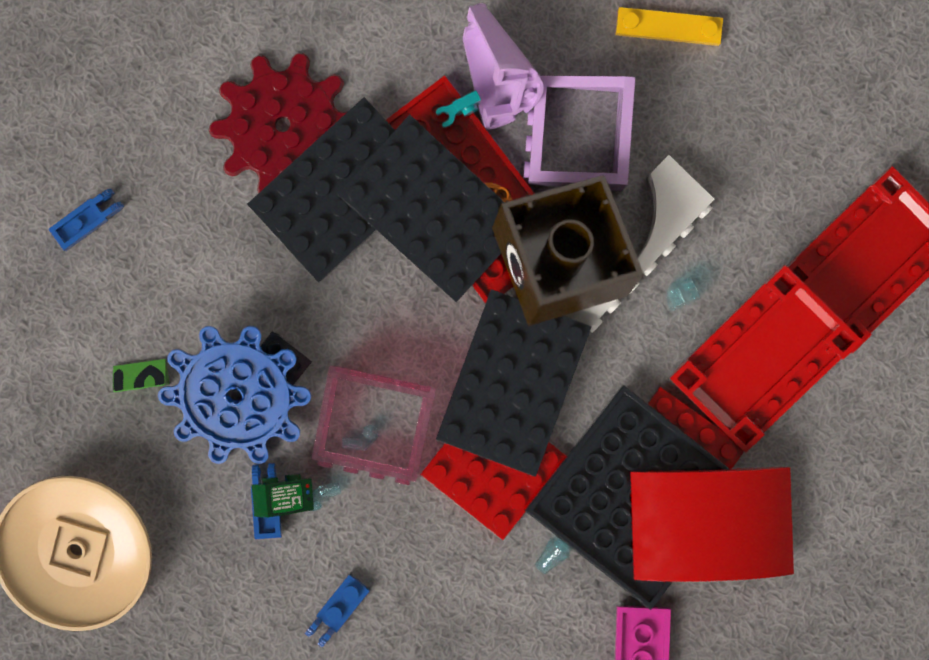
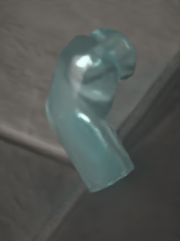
[342,424,379,451]
[310,482,341,512]

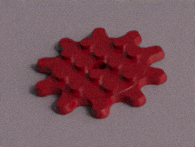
[209,53,347,193]

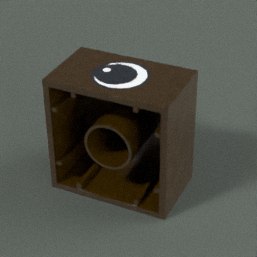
[492,175,644,326]

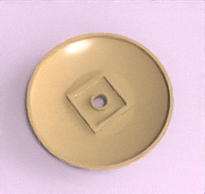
[0,476,152,631]

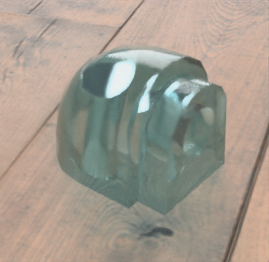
[666,276,701,311]

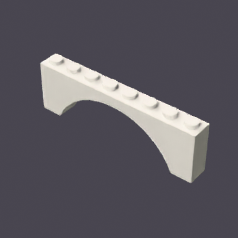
[564,155,714,333]

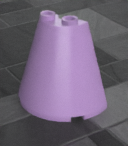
[463,3,544,130]

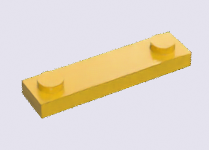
[615,7,723,46]

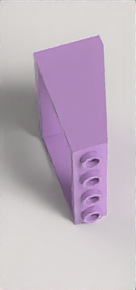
[524,76,635,191]

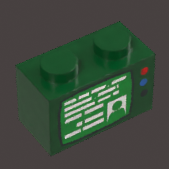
[251,473,314,518]

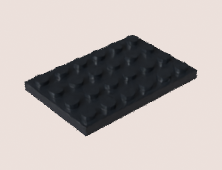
[247,97,395,283]
[337,114,505,302]
[436,289,592,477]

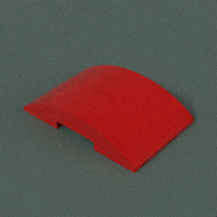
[630,467,794,582]

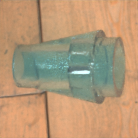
[535,536,572,575]

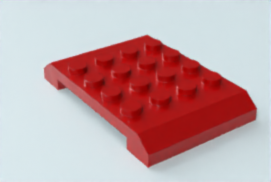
[787,166,929,353]
[669,264,863,453]

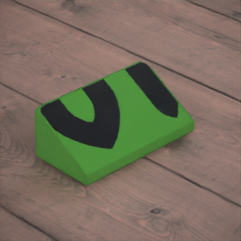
[113,359,170,392]

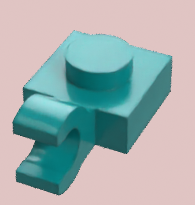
[436,90,481,128]

